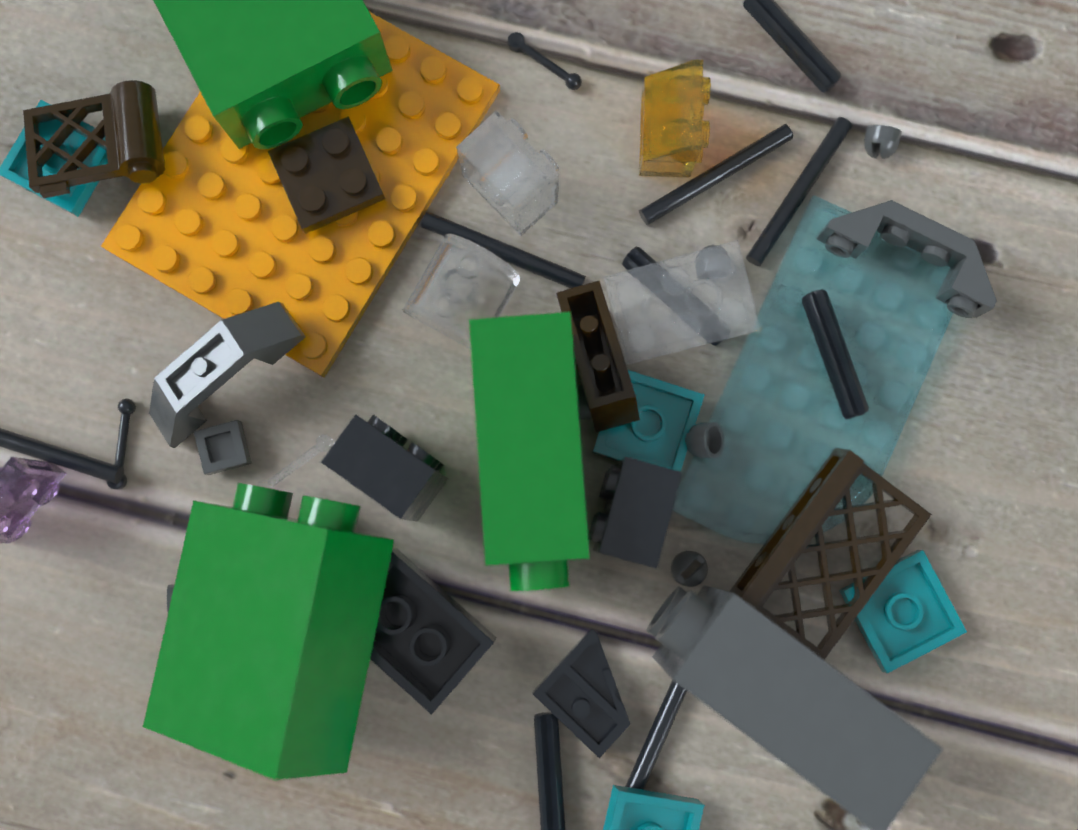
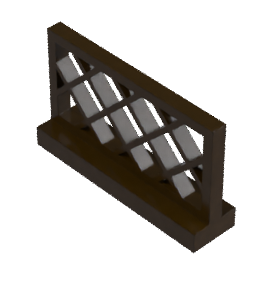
[729,447,932,660]

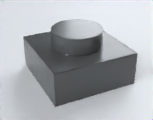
[194,420,252,475]

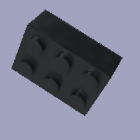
[321,414,448,522]
[588,456,683,569]
[370,548,497,715]

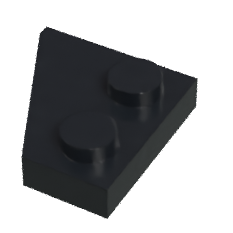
[532,627,630,759]

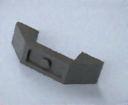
[816,200,997,318]
[149,302,306,448]

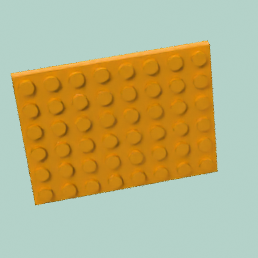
[101,12,500,378]

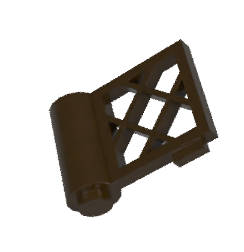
[23,80,165,198]

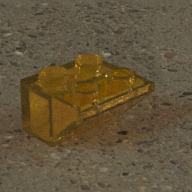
[639,59,711,178]

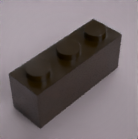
[556,281,640,432]

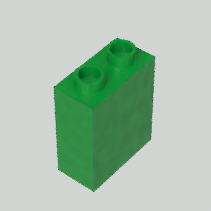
[153,0,393,149]
[469,312,590,591]
[143,482,394,781]

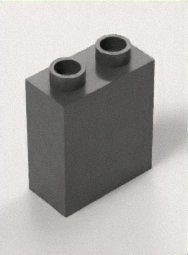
[647,585,943,830]

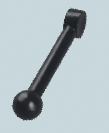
[508,32,582,90]
[107,398,136,490]

